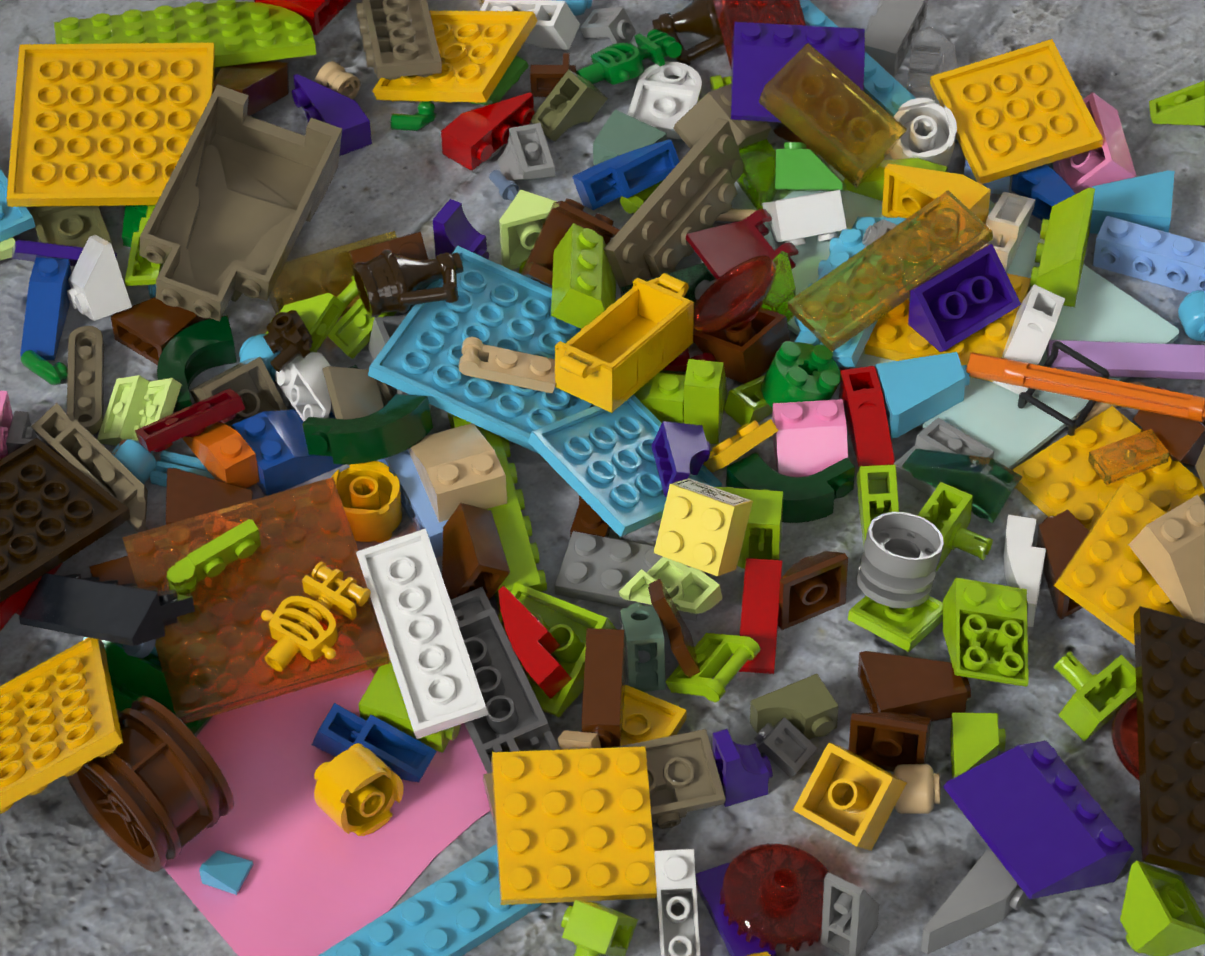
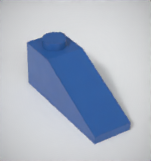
[20,257,72,361]

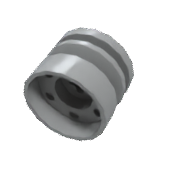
[856,512,944,609]

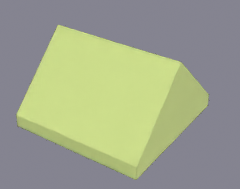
[499,190,558,270]

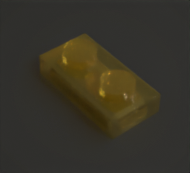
[1088,429,1169,485]

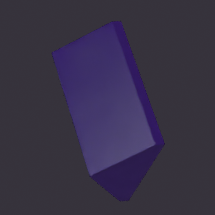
[908,244,1021,352]

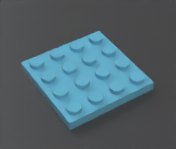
[527,395,722,537]

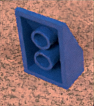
[232,410,345,498]

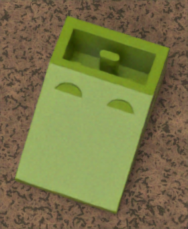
[715,487,783,569]
[943,578,1029,687]

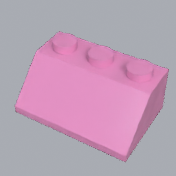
[1052,92,1137,194]

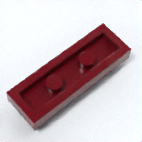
[135,388,245,452]

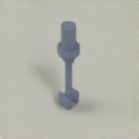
[489,170,519,201]

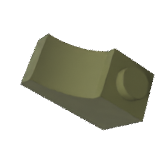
[530,69,608,142]
[750,674,838,740]

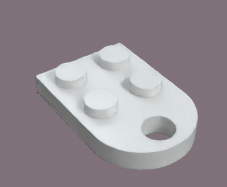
[627,61,702,140]

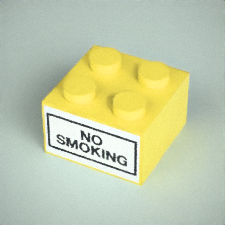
[654,479,753,576]

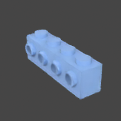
[1093,216,1205,293]

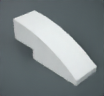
[975,192,1036,273]
[1003,515,1046,627]

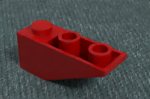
[441,92,535,171]
[839,366,895,467]

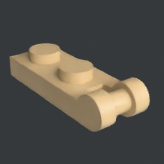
[458,337,556,394]

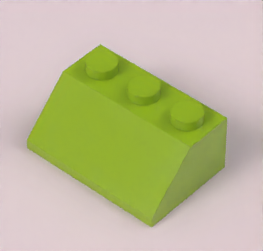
[1030,187,1095,307]
[551,223,616,329]

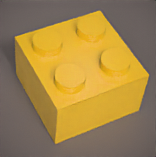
[793,742,907,851]

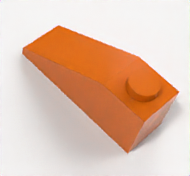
[182,422,260,488]

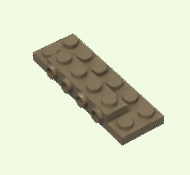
[356,0,442,80]
[604,118,746,296]
[483,729,726,831]

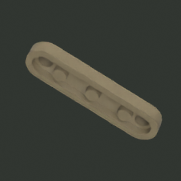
[67,326,104,435]

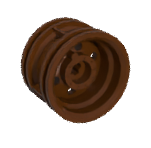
[67,696,234,872]

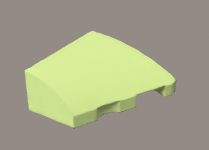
[619,557,723,614]

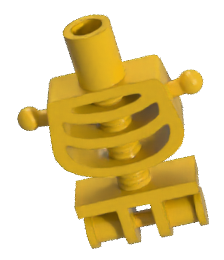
[261,561,371,672]

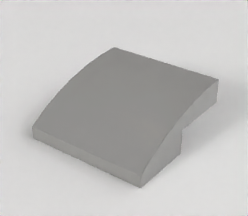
[894,417,994,496]

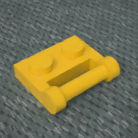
[703,419,778,473]

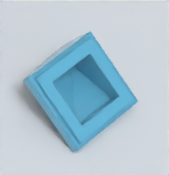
[199,850,253,895]

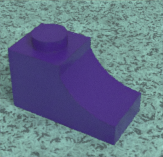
[433,199,489,260]
[651,421,711,497]
[712,729,773,807]

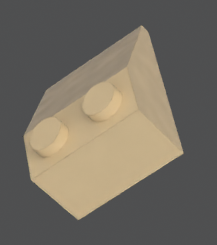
[408,423,507,522]
[1128,495,1205,624]

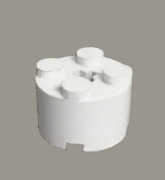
[888,98,957,166]

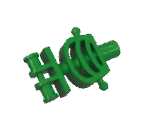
[576,29,682,85]

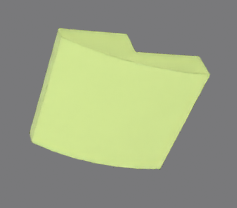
[97,375,182,446]

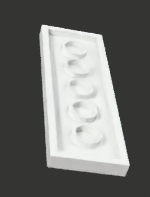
[356,528,489,739]

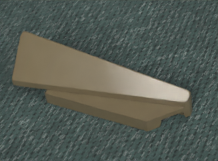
[31,403,148,538]

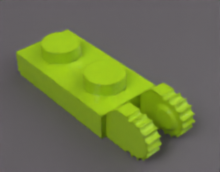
[166,519,261,596]

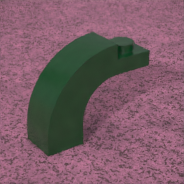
[157,315,237,413]
[302,394,433,465]
[726,452,855,523]

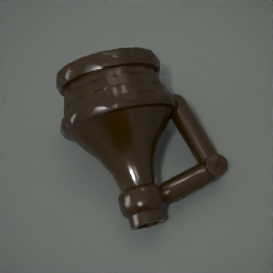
[652,0,752,66]
[353,250,463,318]

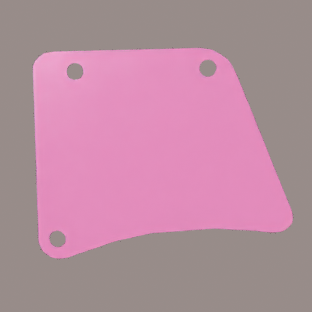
[163,626,490,956]

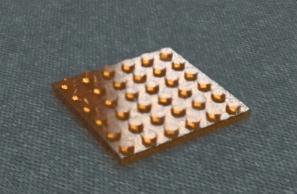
[122,477,391,724]

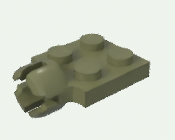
[29,206,112,248]

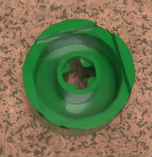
[761,341,841,408]

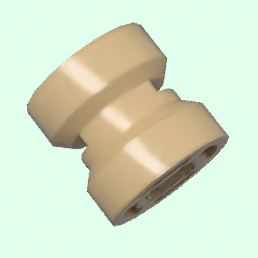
[315,61,360,100]

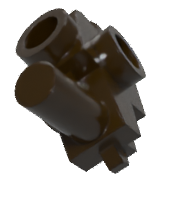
[263,310,313,372]

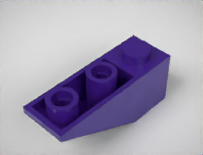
[292,74,372,156]

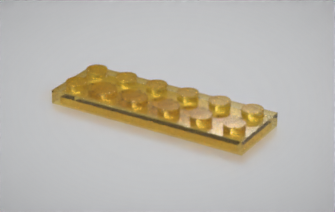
[788,190,993,352]

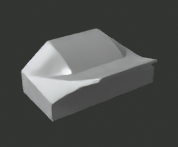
[497,123,555,181]

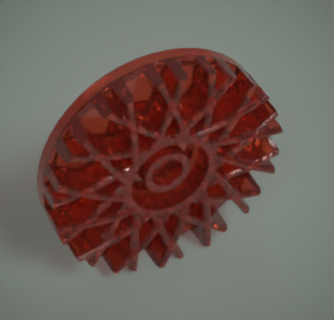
[720,844,830,952]

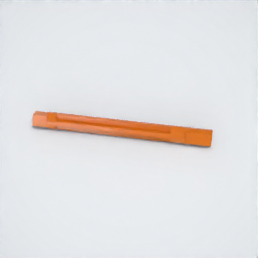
[966,352,1205,422]

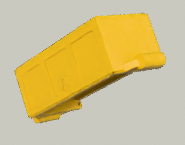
[555,273,694,413]

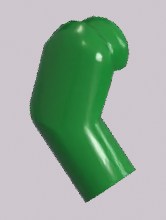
[391,101,437,131]
[21,350,68,385]

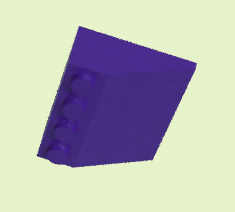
[731,22,865,127]
[943,740,1134,900]

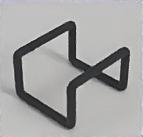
[1018,341,1110,436]

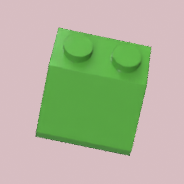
[775,142,847,191]

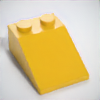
[882,163,991,260]

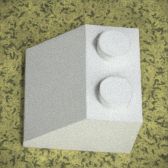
[762,190,847,246]
[67,235,132,321]

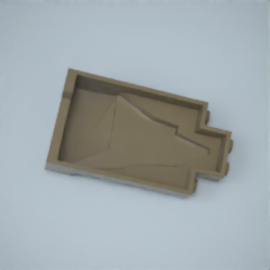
[139,84,342,321]

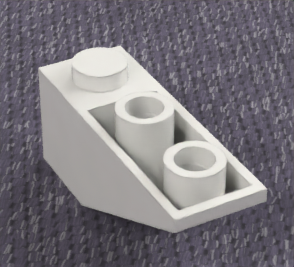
[993,284,1065,394]
[275,352,331,422]
[654,849,700,956]

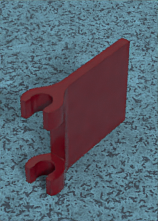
[686,209,799,282]

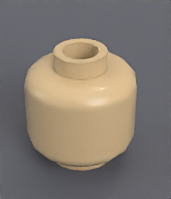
[893,764,941,814]

